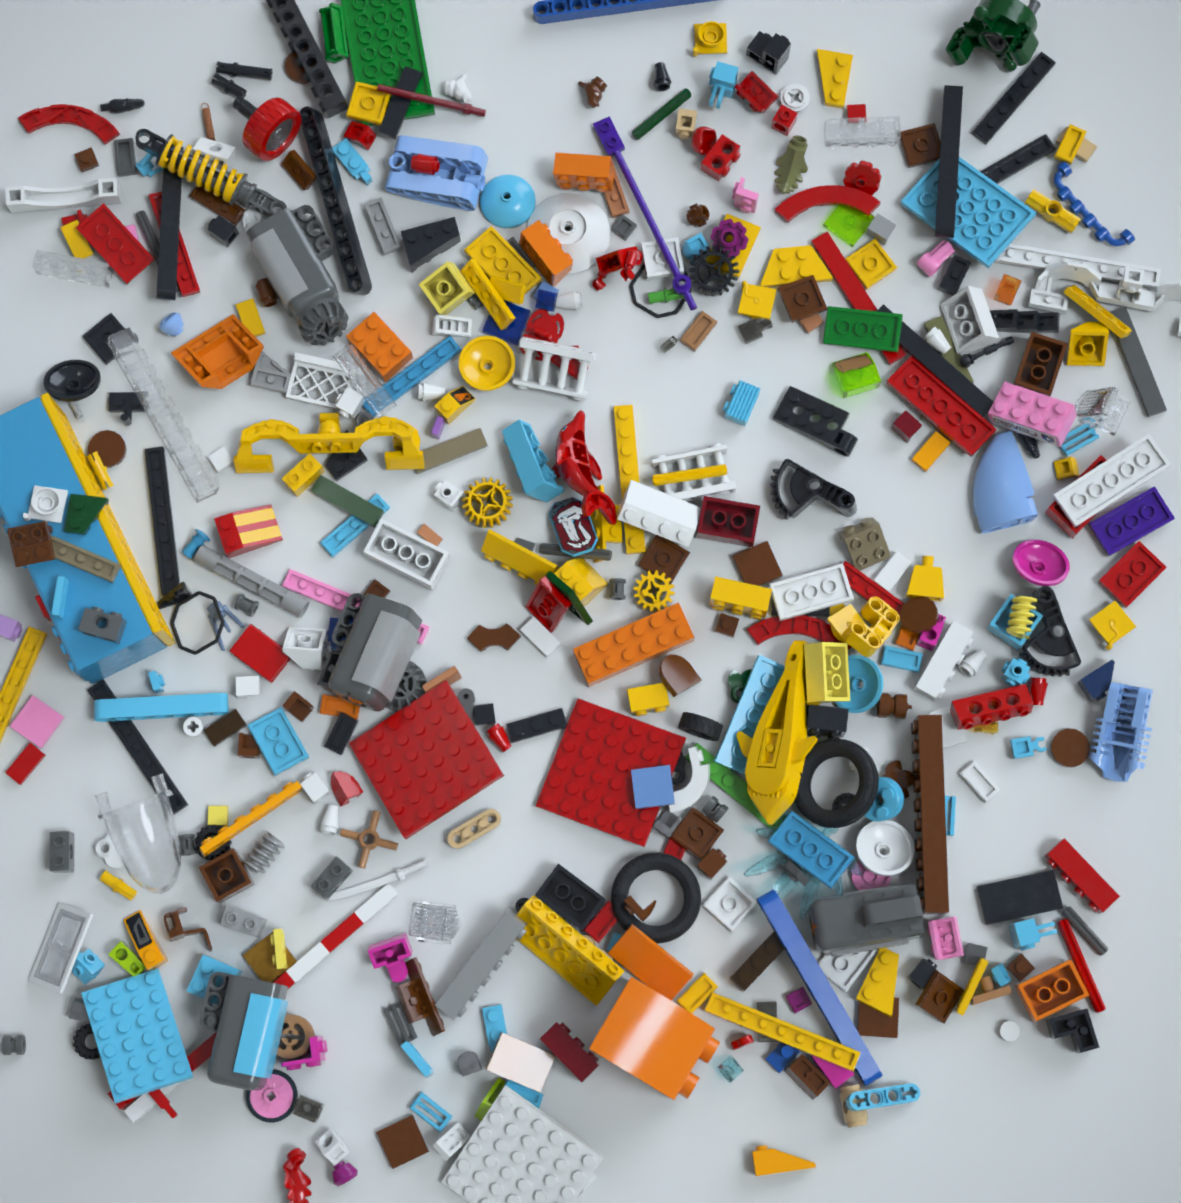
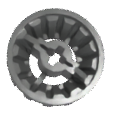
[296,298,349,346]
[386,661,427,712]

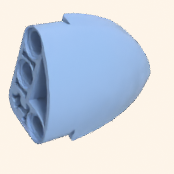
[973,430,1038,534]

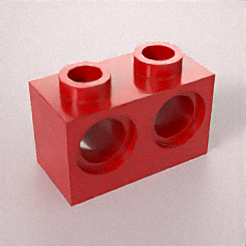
[700,134,741,181]

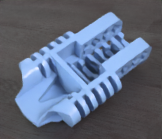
[1089,682,1153,782]

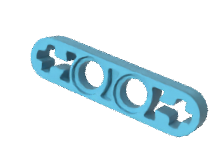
[846,1083,920,1111]

